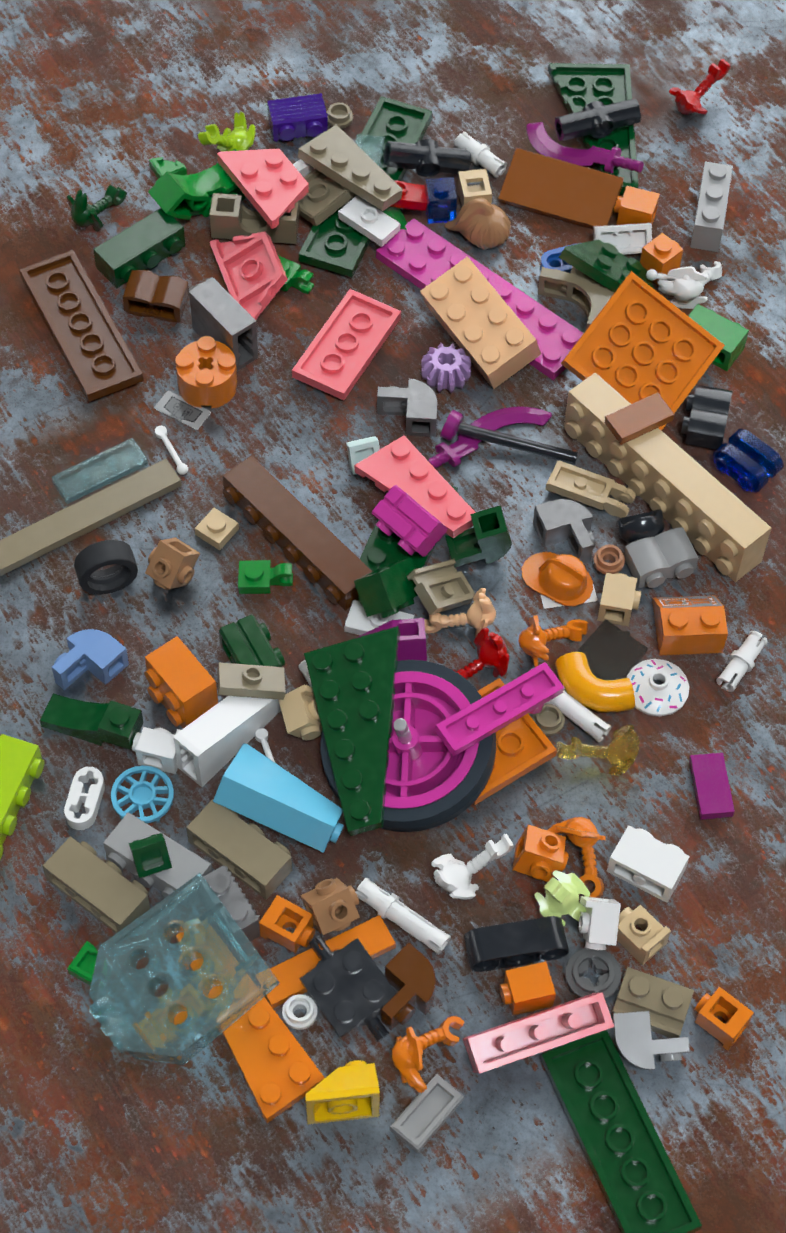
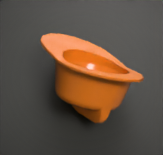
[522,552,593,606]

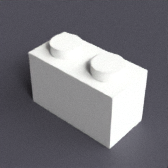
[607,825,690,903]

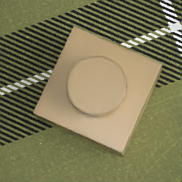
[195,508,239,550]

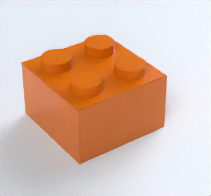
[144,636,218,729]

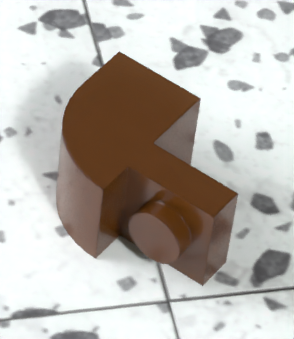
[381,943,436,1031]

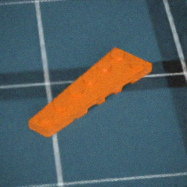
[176,917,325,1123]

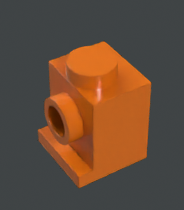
[259,895,316,953]
[694,987,754,1051]

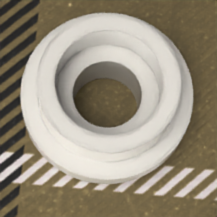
[282,994,318,1030]

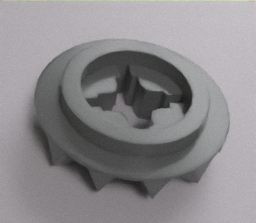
[565,948,621,998]

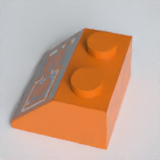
[652,595,728,655]

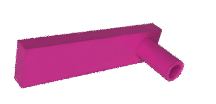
[435,662,565,757]

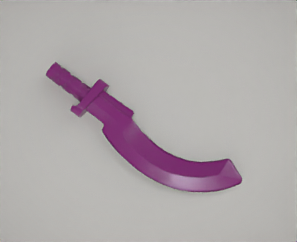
[526,122,644,173]
[428,406,552,468]

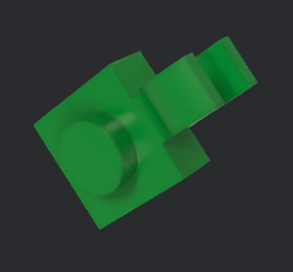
[278,255,314,294]
[238,560,293,594]

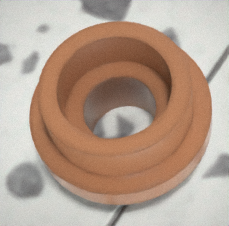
[593,545,625,575]

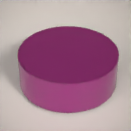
[440,410,464,441]

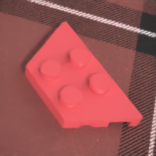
[217,149,309,229]
[209,232,288,320]

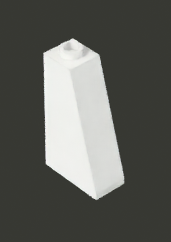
[173,696,281,787]

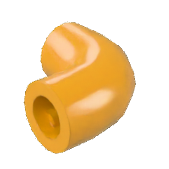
[555,652,635,712]

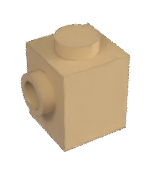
[597,573,641,626]

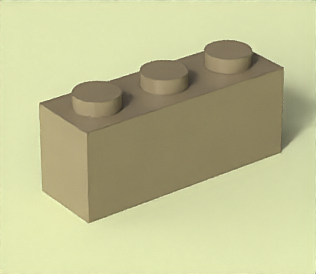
[186,799,292,900]
[43,836,150,939]

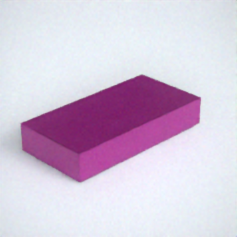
[689,752,735,820]

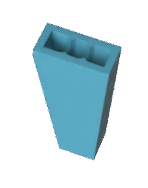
[213,743,344,853]

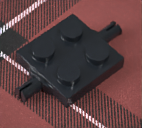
[300,935,397,1042]

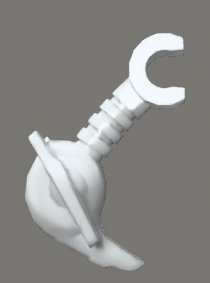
[657,261,722,309]
[431,834,514,900]

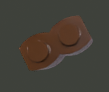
[122,270,189,322]

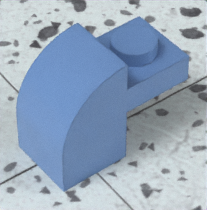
[52,629,129,690]

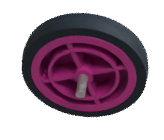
[321,660,496,832]

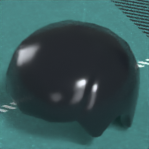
[617,509,665,543]

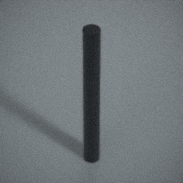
[458,423,578,464]

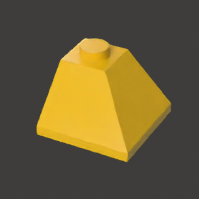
[305,1060,380,1125]

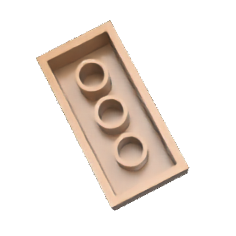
[420,256,541,389]

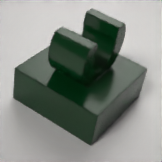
[129,833,172,878]

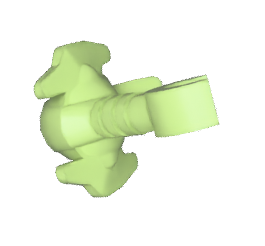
[534,870,590,927]

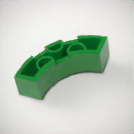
[148,149,247,219]

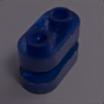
[713,429,784,493]

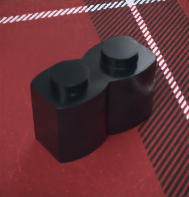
[681,385,732,450]

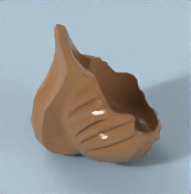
[444,198,511,250]

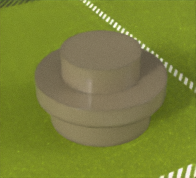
[326,102,353,129]
[532,704,565,736]

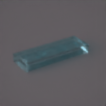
[52,437,148,504]

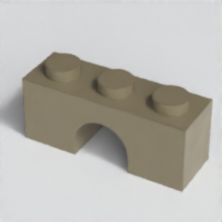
[210,193,299,244]

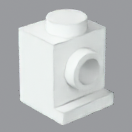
[132,727,181,774]
[579,896,621,950]

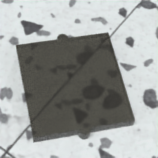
[577,619,648,680]

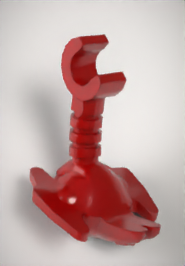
[669,58,730,115]
[453,627,509,680]

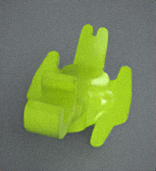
[198,112,255,152]

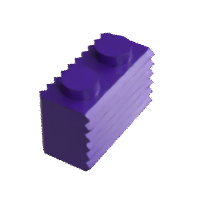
[267,93,328,142]

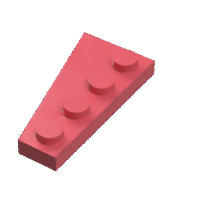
[354,435,476,538]

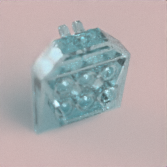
[89,873,280,1065]

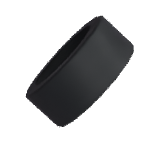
[74,540,138,595]

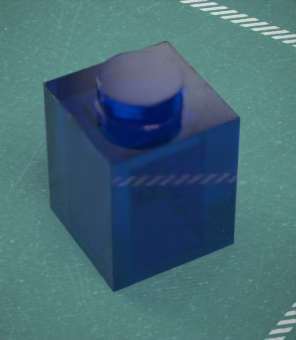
[425,177,457,224]

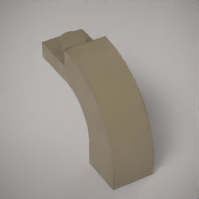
[538,266,614,329]

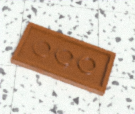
[498,148,624,229]

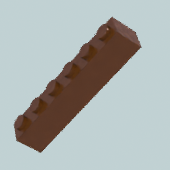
[223,456,372,611]

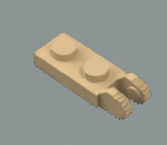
[546,460,636,518]

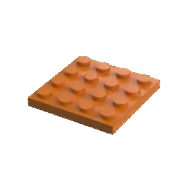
[561,271,725,431]

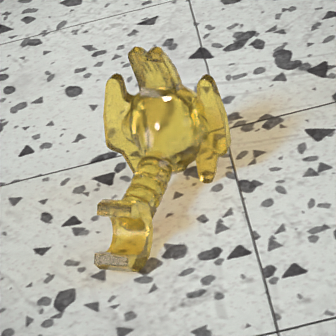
[557,725,640,776]

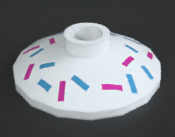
[626,659,689,717]

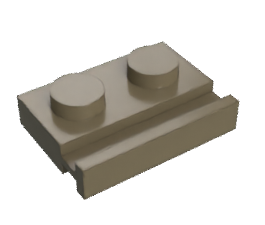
[406,559,475,615]
[611,967,694,1038]

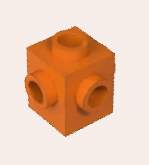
[513,824,569,882]

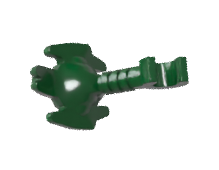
[66,185,127,232]

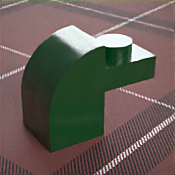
[445,505,512,567]

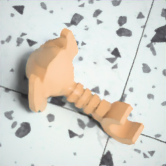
[420,588,496,637]

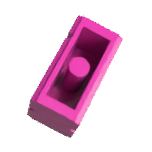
[372,485,448,557]

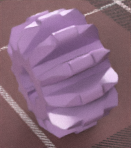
[421,343,471,394]

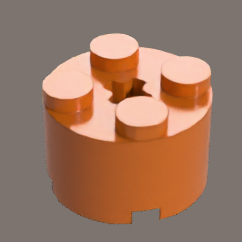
[175,336,237,409]

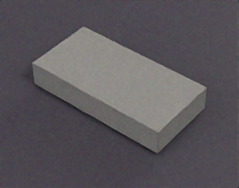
[390,1074,464,1154]

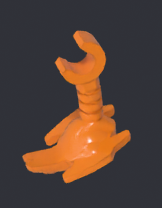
[518,615,588,667]
[548,817,606,898]
[391,1016,464,1093]

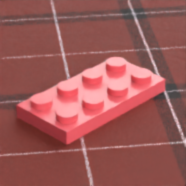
[292,289,401,400]

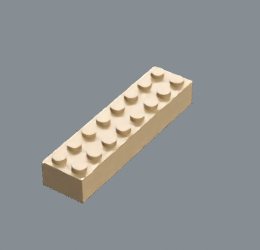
[564,373,771,582]

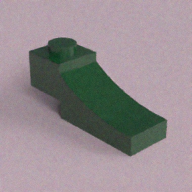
[40,693,144,750]

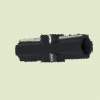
[554,99,642,141]
[383,139,471,177]

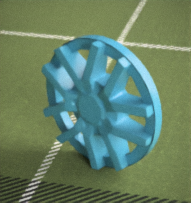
[111,765,174,823]

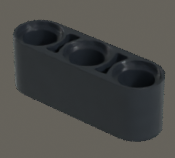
[464,916,569,972]

